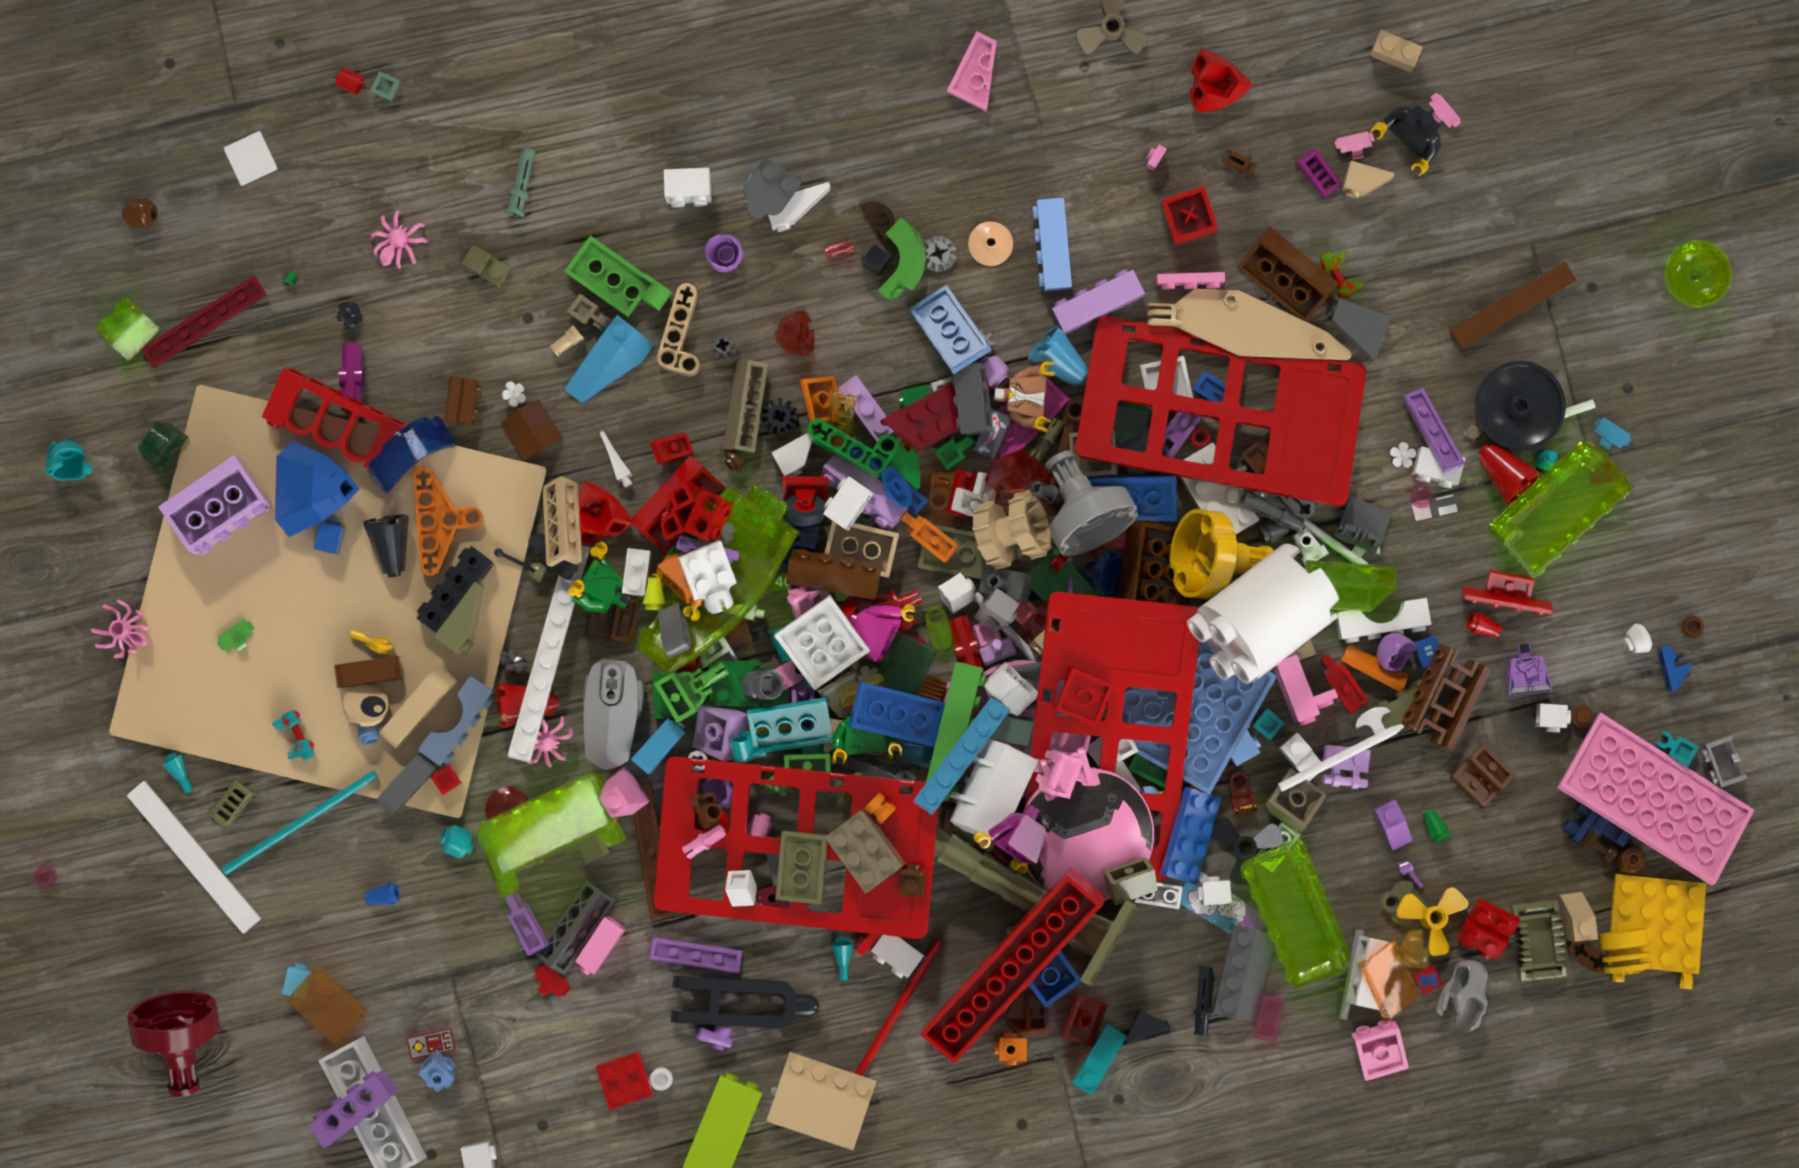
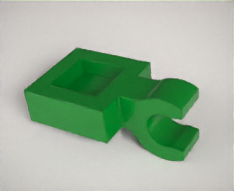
[934,435,975,471]

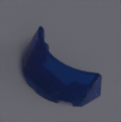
[369,416,457,494]

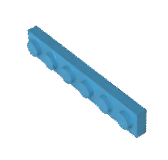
[913,697,1010,815]

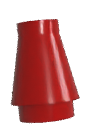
[1466,612,1502,638]

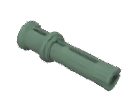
[504,148,536,217]

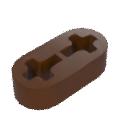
[1567,941,1608,973]

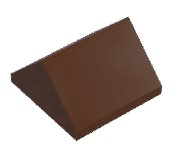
[501,400,563,462]

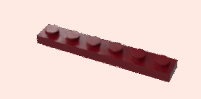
[141,275,267,369]

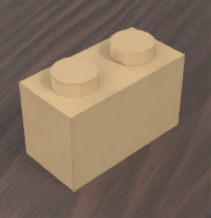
[1369,30,1423,73]

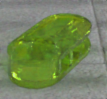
[925,606,952,650]

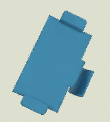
[1594,417,1631,450]

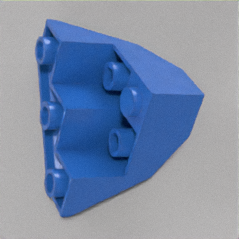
[275,441,359,537]

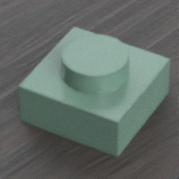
[370,71,401,102]

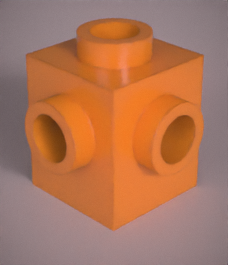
[994,1032,1027,1065]

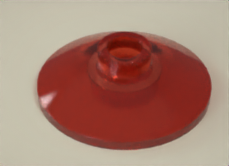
[485,787,531,832]

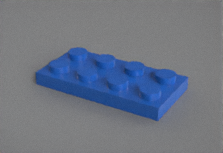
[1087,475,1179,521]
[848,682,945,747]
[1160,787,1221,885]

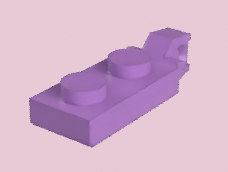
[676,535,740,564]
[505,891,550,956]

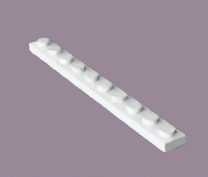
[508,545,590,763]

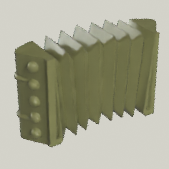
[1511,900,1567,982]

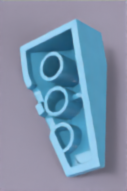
[564,316,654,403]

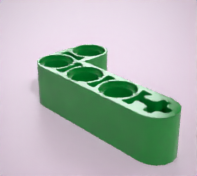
[807,419,898,478]

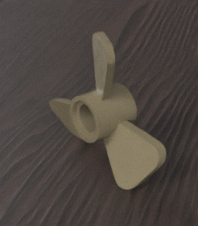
[1076,0,1147,54]

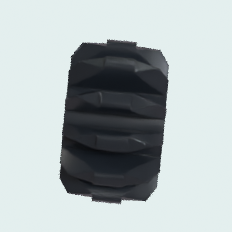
[760,398,799,437]

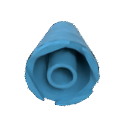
[1028,326,1089,387]

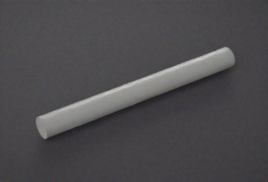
[1339,929,1364,1020]

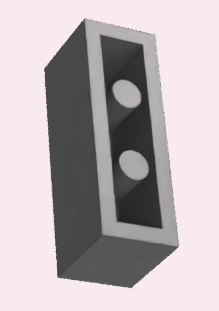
[951,363,994,435]

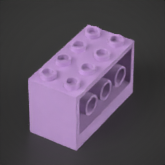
[158,455,272,555]

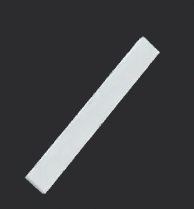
[127,781,262,934]

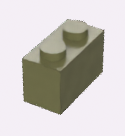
[1104,857,1158,905]

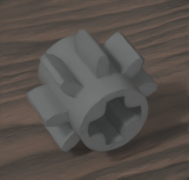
[709,332,737,361]

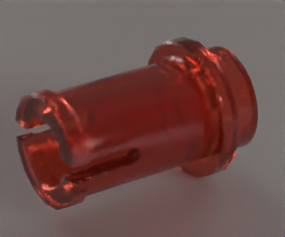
[824,238,854,260]

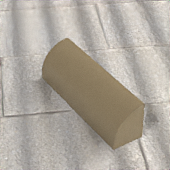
[723,360,768,453]

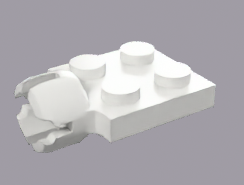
[678,540,737,614]

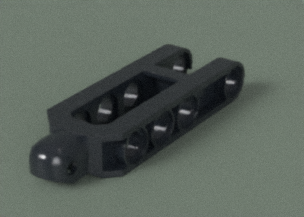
[670,976,819,1028]

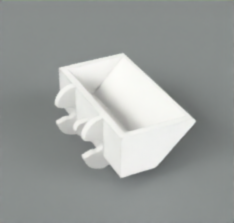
[950,739,1038,841]

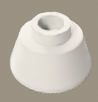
[1623,624,1652,653]

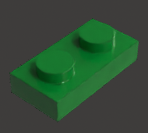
[1128,753,1167,789]

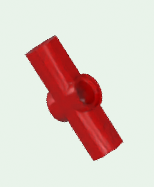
[948,615,984,673]

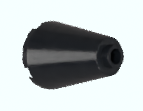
[363,514,409,578]

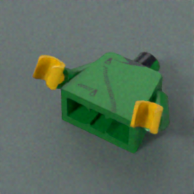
[568,542,630,614]
[832,702,902,764]

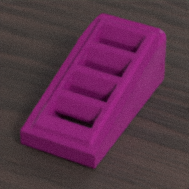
[1295,149,1342,198]

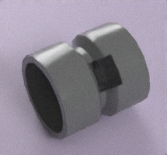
[741,670,784,700]

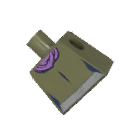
[815,666,860,718]

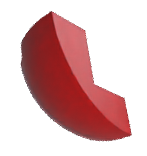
[1189,48,1253,112]
[578,481,632,545]
[661,481,715,541]

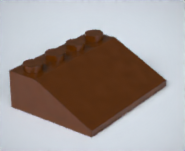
[1117,521,1190,606]

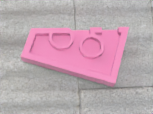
[947,31,997,112]

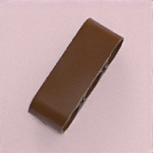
[334,656,402,688]

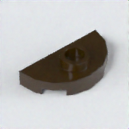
[860,202,895,243]

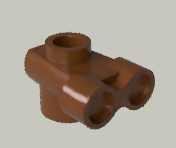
[690,792,722,830]

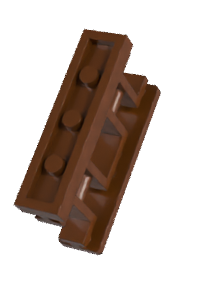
[1401,644,1491,751]

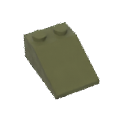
[434,582,484,655]

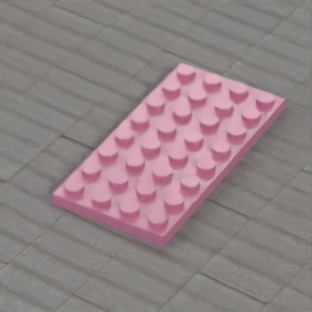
[1557,713,1754,886]

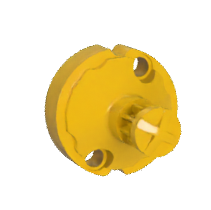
[1170,509,1273,600]

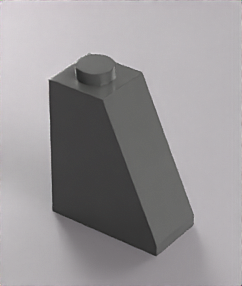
[1328,298,1391,361]

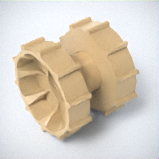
[972,490,1052,570]

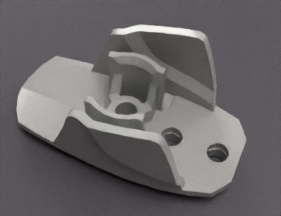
[583,659,645,770]

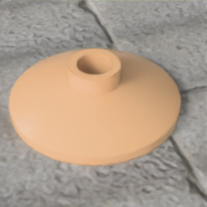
[968,222,1013,266]

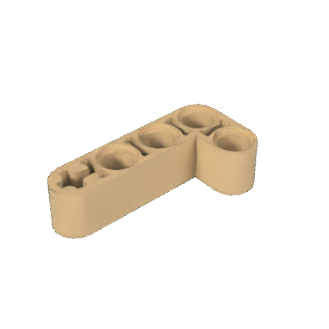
[657,283,700,377]
[379,666,459,749]

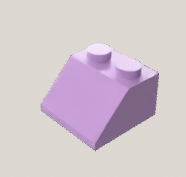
[693,704,749,761]

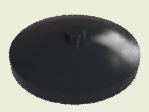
[1474,361,1566,451]

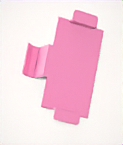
[1429,93,1461,128]
[1335,131,1375,160]

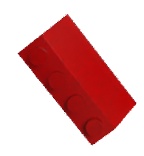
[631,455,728,555]

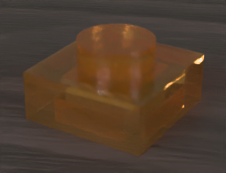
[724,619,752,647]

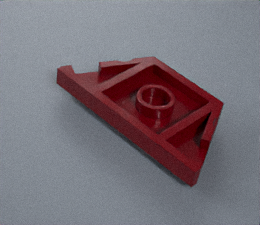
[880,382,958,452]

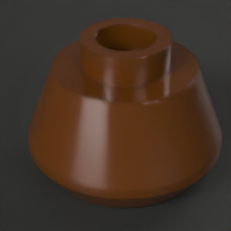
[1614,844,1646,875]

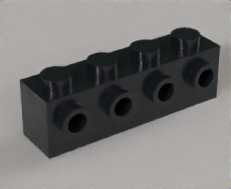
[416,546,495,633]

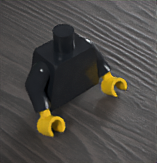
[1370,105,1442,176]

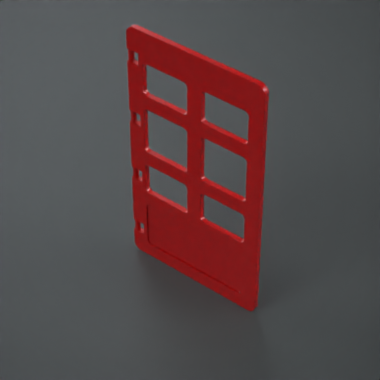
[1075,316,1366,506]
[1024,592,1199,882]
[654,756,939,939]

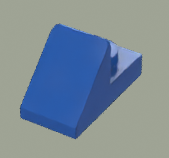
[1656,645,1693,692]

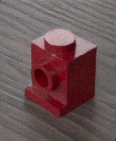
[756,885,791,907]

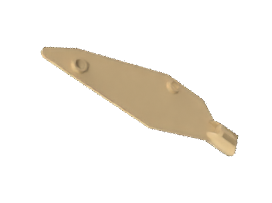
[1147,289,1352,360]

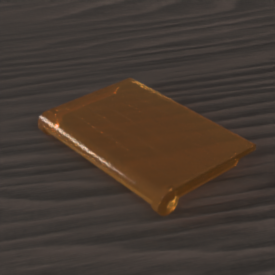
[1358,940,1419,1021]
[286,965,368,1046]

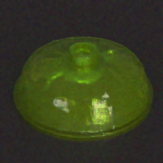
[1664,240,1732,308]

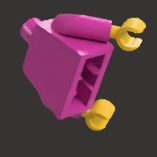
[848,605,915,669]

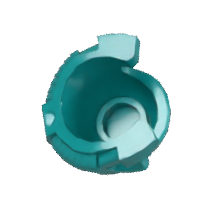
[44,440,92,481]

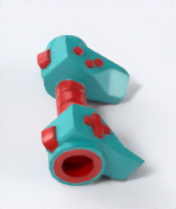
[272,710,315,761]

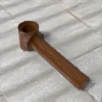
[1049,400,1083,487]

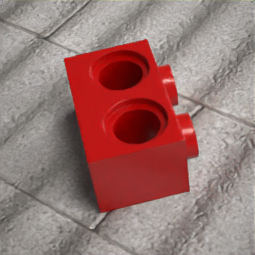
[683,489,733,543]

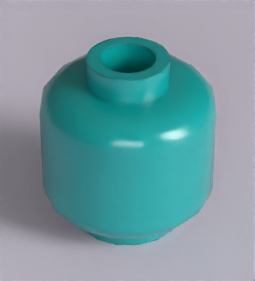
[439,825,475,858]

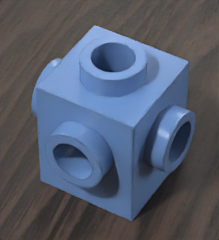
[418,1050,456,1092]

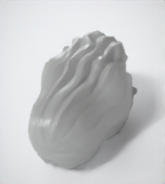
[1436,960,1488,1033]

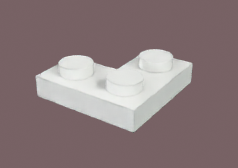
[951,472,1000,517]

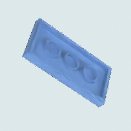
[909,285,992,374]

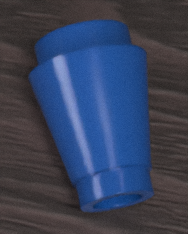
[364,882,400,905]

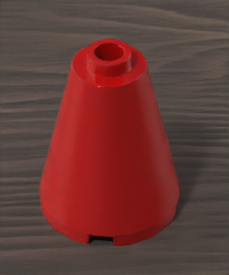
[1478,443,1540,505]
[497,683,559,728]

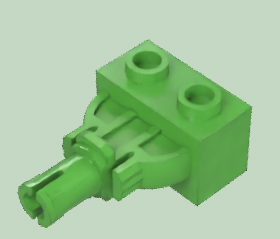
[654,662,730,723]

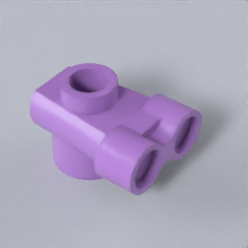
[695,1025,733,1051]

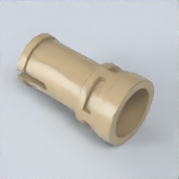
[550,325,584,357]

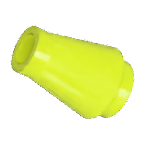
[643,578,665,610]

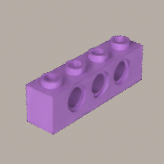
[308,1069,399,1148]

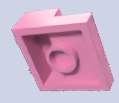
[1351,1019,1409,1081]

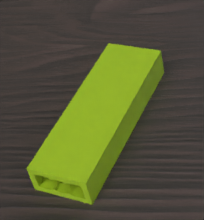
[682,1072,763,1168]

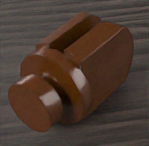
[1222,149,1258,176]

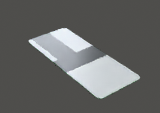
[1412,494,1457,521]

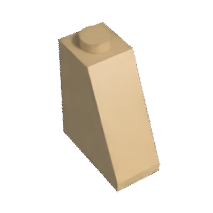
[1559,892,1598,942]

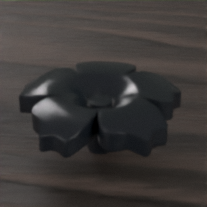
[336,302,363,329]

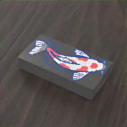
[973,409,1011,460]

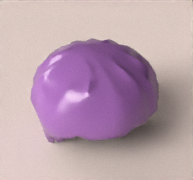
[705,234,744,272]
[1377,633,1417,671]
[703,779,733,809]

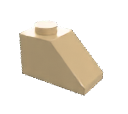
[1341,161,1394,198]

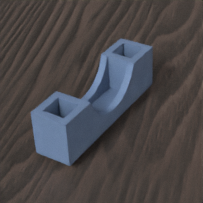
[418,676,495,766]

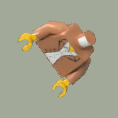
[994,362,1055,432]

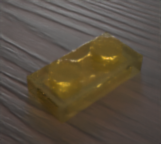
[839,673,884,708]

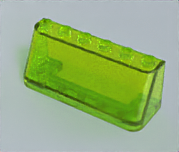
[1488,440,1635,579]
[1241,838,1351,989]

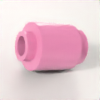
[746,811,774,837]

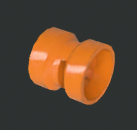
[864,792,896,825]

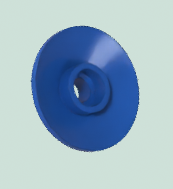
[882,466,913,508]

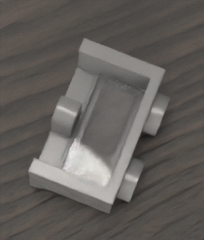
[1701,735,1748,787]

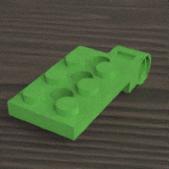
[564,235,672,318]

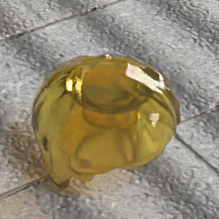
[1399,929,1430,968]

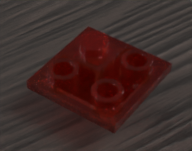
[984,448,1053,494]

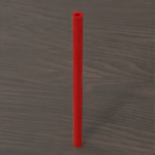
[854,938,943,1076]

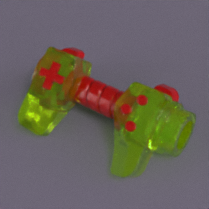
[1319,251,1364,300]

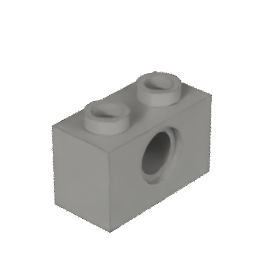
[974,589,1019,633]

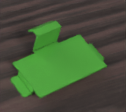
[217,619,255,652]

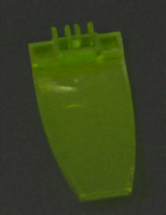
[637,484,799,672]

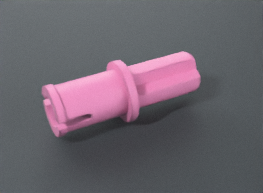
[682,825,726,859]

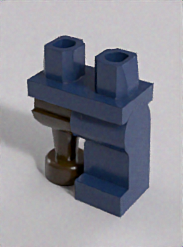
[1562,802,1631,865]

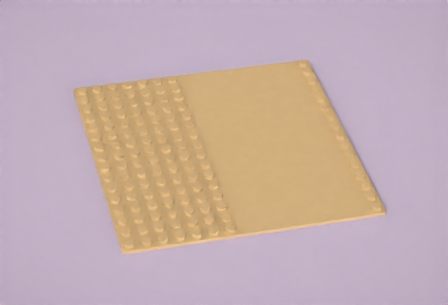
[109,385,547,818]

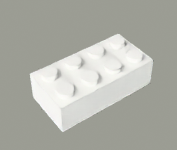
[1177,443,1259,534]

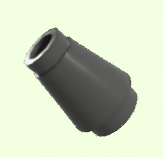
[1257,521,1293,544]

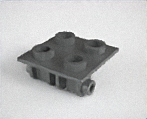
[1334,496,1392,554]

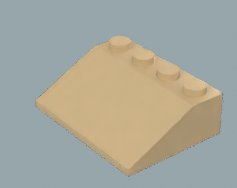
[766,1052,876,1151]

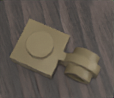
[567,294,611,332]

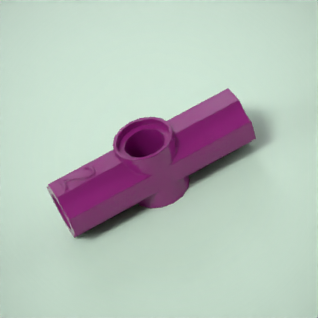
[339,343,364,412]

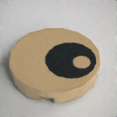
[343,684,389,727]

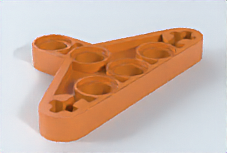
[413,466,483,577]

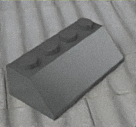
[1211,924,1276,1023]

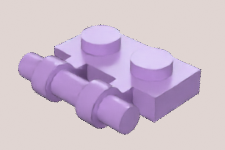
[1322,745,1371,790]

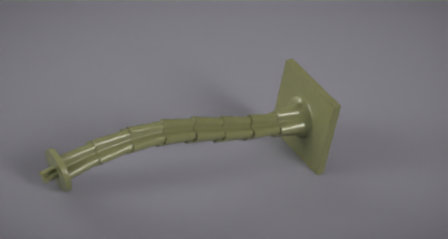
[835,772,1137,986]

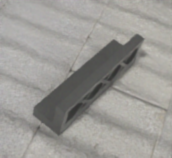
[536,880,615,975]

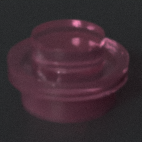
[1410,486,1433,509]
[34,865,57,888]

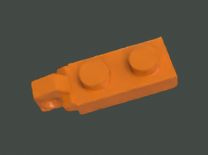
[900,512,959,564]

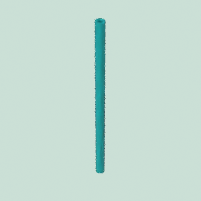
[221,770,378,875]

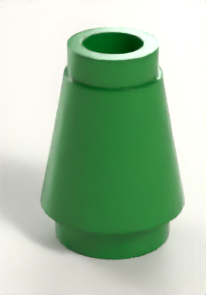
[1422,808,1451,844]

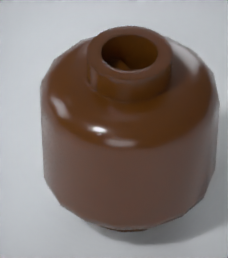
[122,199,158,228]

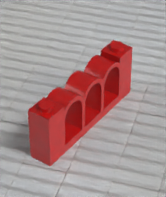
[262,367,410,477]

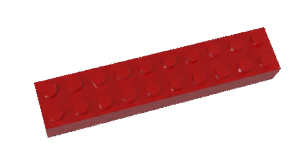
[920,866,1106,1064]

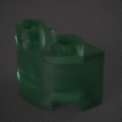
[137,421,189,473]

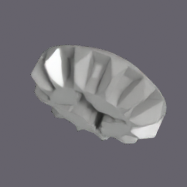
[924,236,956,272]

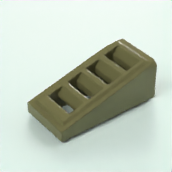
[209,780,256,829]

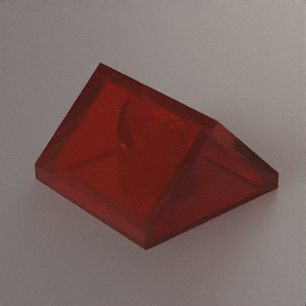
[1059,992,1108,1047]

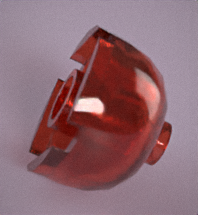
[775,310,815,356]

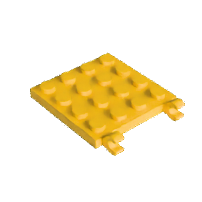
[1607,874,1707,990]

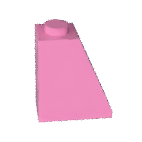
[599,764,650,818]
[575,916,627,975]

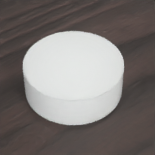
[650,1067,673,1091]

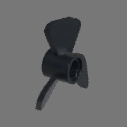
[1211,817,1283,886]

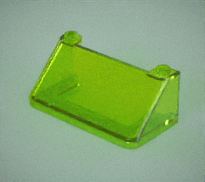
[477,773,627,899]

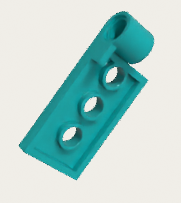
[729,698,833,763]

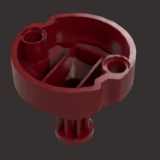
[127,991,220,1097]

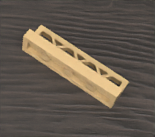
[543,476,582,567]

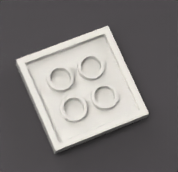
[774,595,870,690]

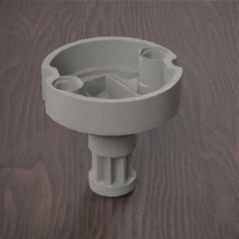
[1045,450,1138,556]

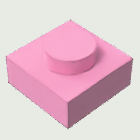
[1145,144,1167,172]
[972,623,1001,649]

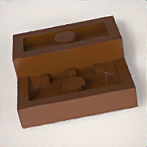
[585,597,641,644]
[1449,743,1516,809]

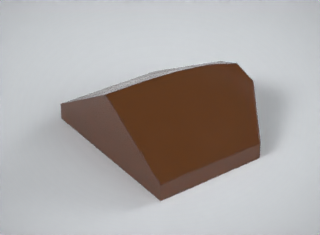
[1006,992,1050,1036]

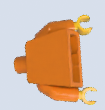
[648,551,703,621]

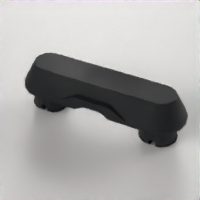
[528,533,578,580]

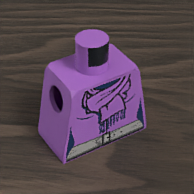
[1505,643,1552,696]

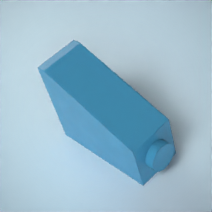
[631,718,686,775]

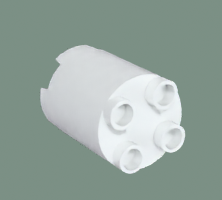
[1187,544,1339,684]

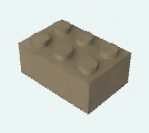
[825,809,906,894]

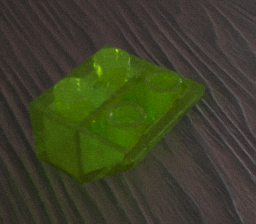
[95,296,160,361]

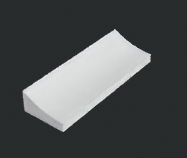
[318,1036,427,1168]

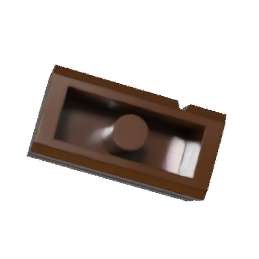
[444,376,482,426]

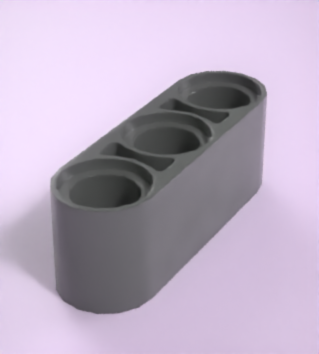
[658,602,691,658]
[376,753,438,816]

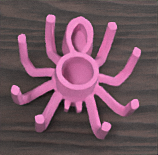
[370,210,429,269]
[91,599,149,658]
[527,716,573,768]

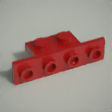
[1461,569,1553,615]

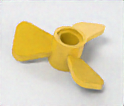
[1396,888,1469,956]

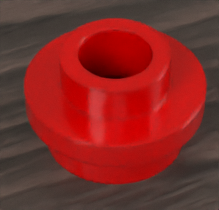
[1189,427,1212,450]

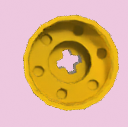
[1598,928,1652,975]

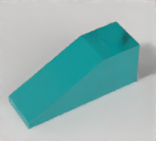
[1071,1024,1126,1096]

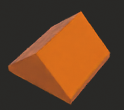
[800,376,845,423]

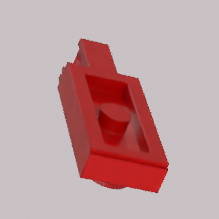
[1319,654,1369,714]

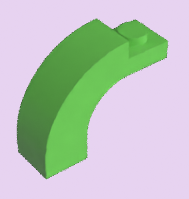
[878,218,926,300]

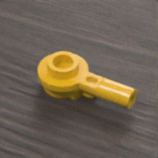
[350,629,394,655]

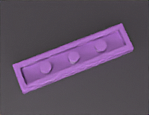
[1402,388,1465,473]
[649,937,743,974]

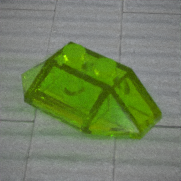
[1306,560,1397,612]

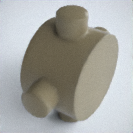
[1463,422,1483,442]

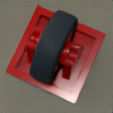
[782,476,828,526]

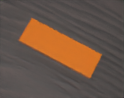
[1341,643,1408,692]

